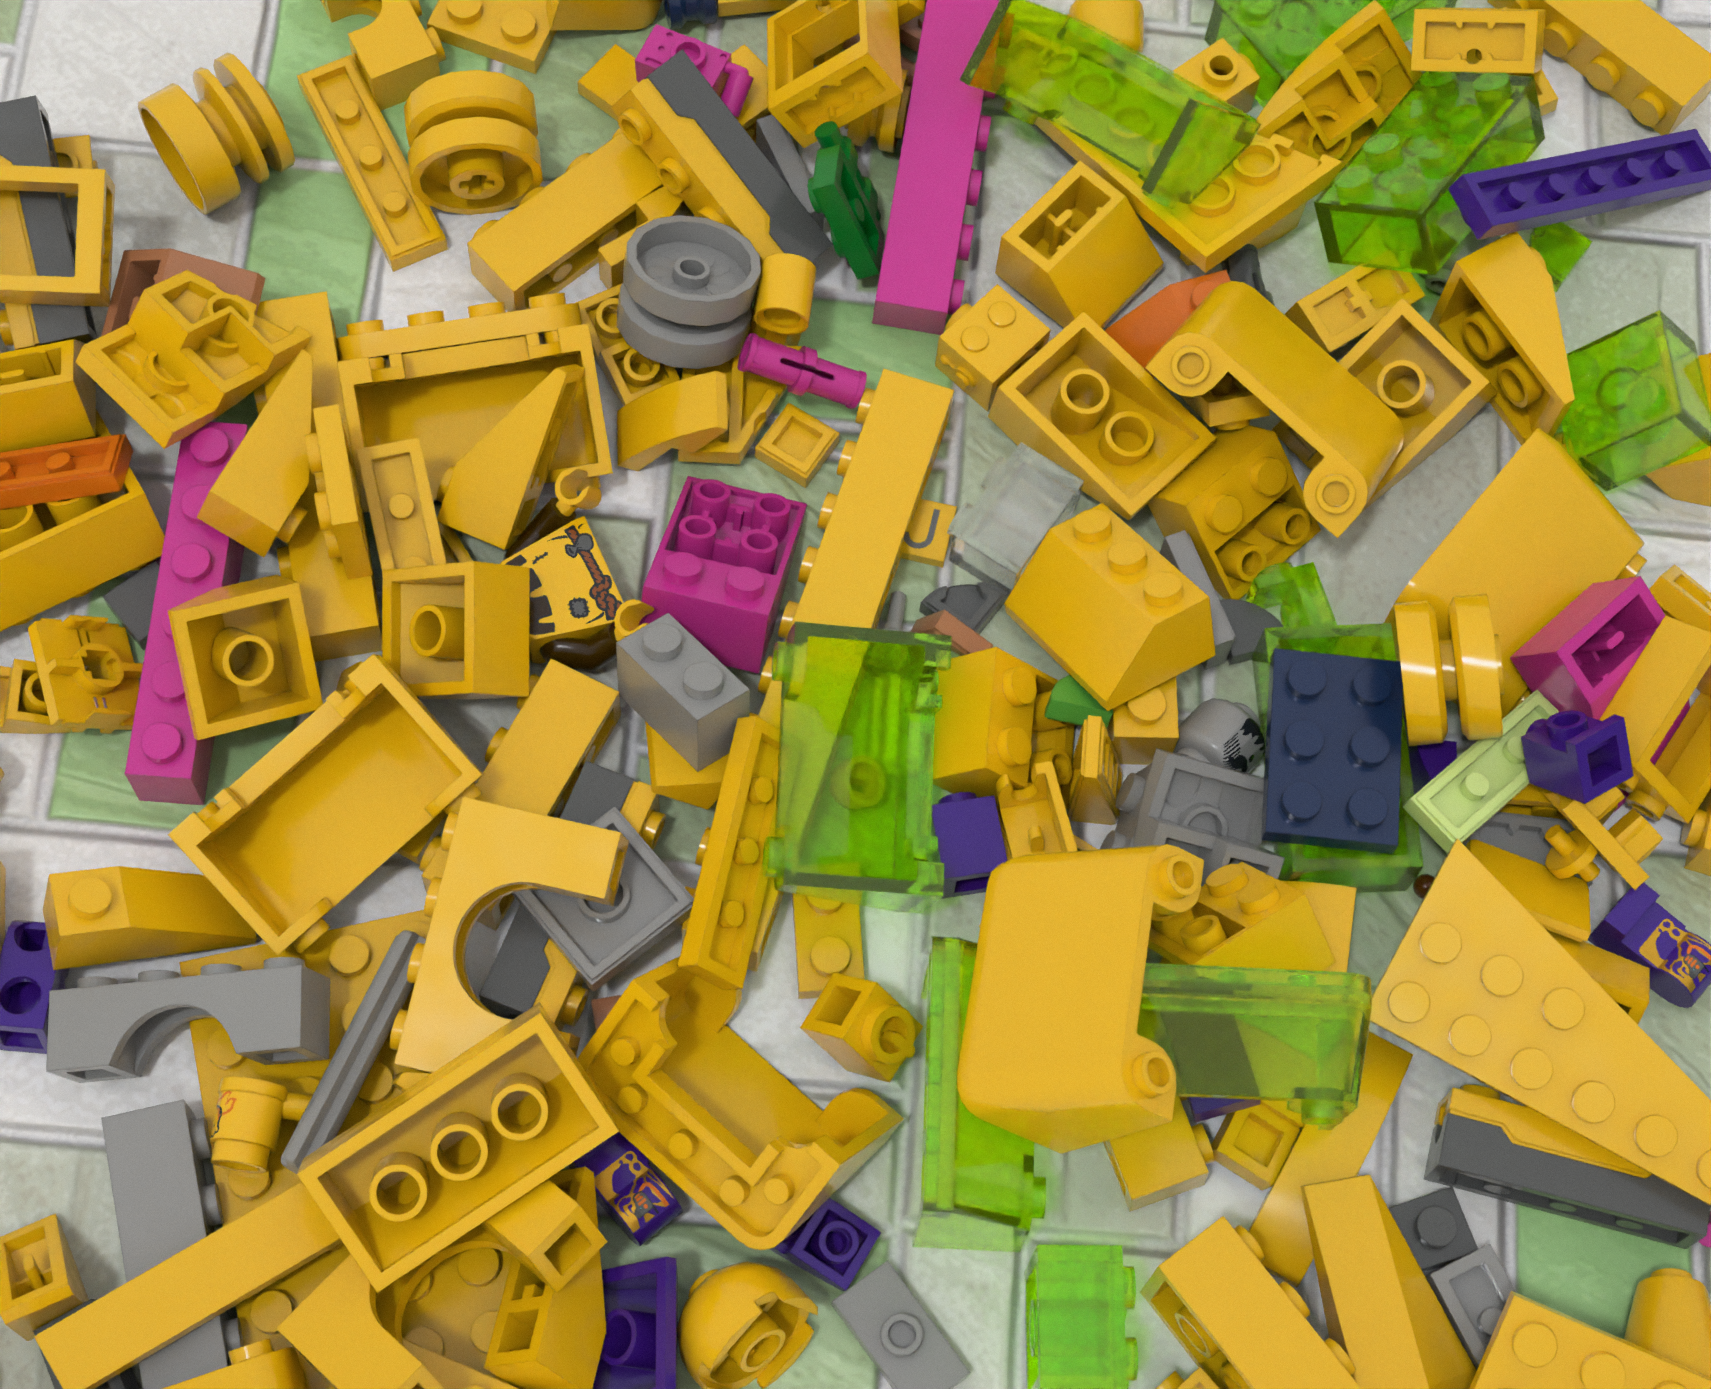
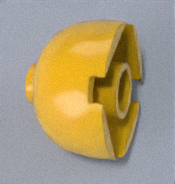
[677,1261,818,1389]

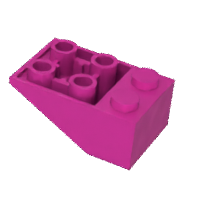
[639,476,807,674]
[1510,576,1690,812]

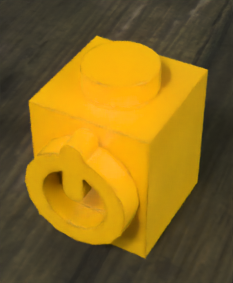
[800,972,923,1083]

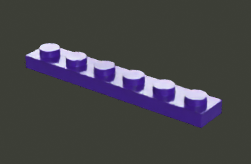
[1448,129,1711,240]

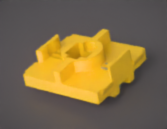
[28,615,143,734]

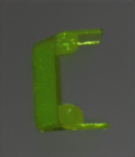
[960,0,1262,209]
[912,936,1046,1252]
[1137,963,1372,1130]

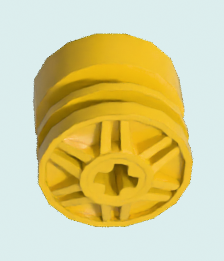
[138,52,295,215]

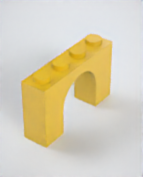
[390,797,629,1073]
[276,1179,608,1389]

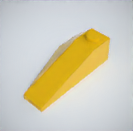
[1300,1175,1476,1389]

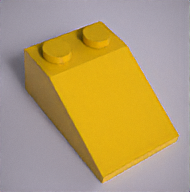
[1429,232,1575,445]
[1271,298,1498,514]
[988,311,1216,520]

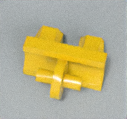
[1540,786,1663,890]

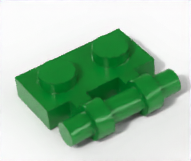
[807,121,885,280]

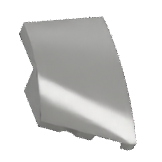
[1133,748,1285,951]

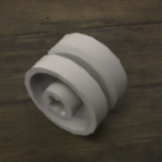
[617,215,761,369]

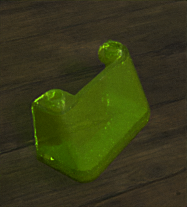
[762,622,952,913]

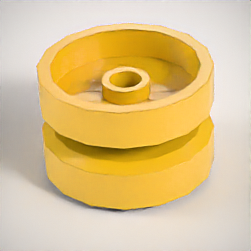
[404,70,543,215]
[1394,593,1505,746]

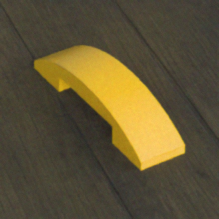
[1248,1023,1413,1288]

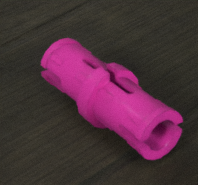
[738,333,867,409]

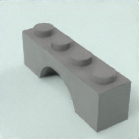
[46,957,330,1083]

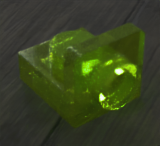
[1245,562,1339,654]

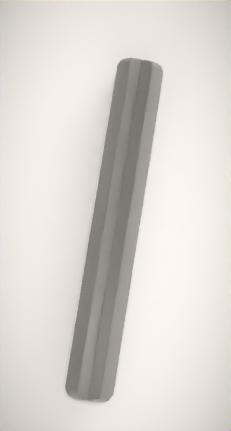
[281,930,426,1174]

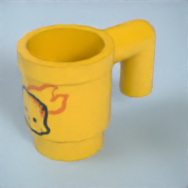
[210,1076,312,1173]

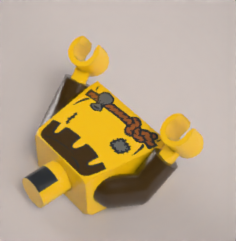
[500,468,654,672]

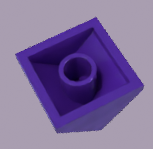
[593,1257,678,1389]

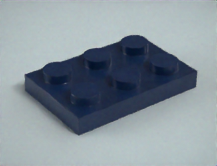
[1261,648,1403,854]

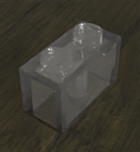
[947,442,1084,597]

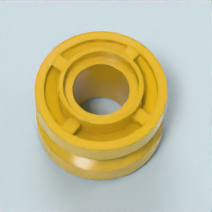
[844,69,912,153]

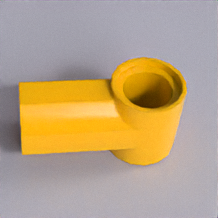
[749,253,817,346]

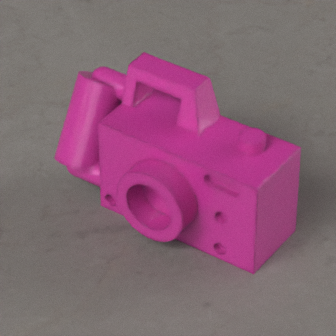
[635,24,754,118]

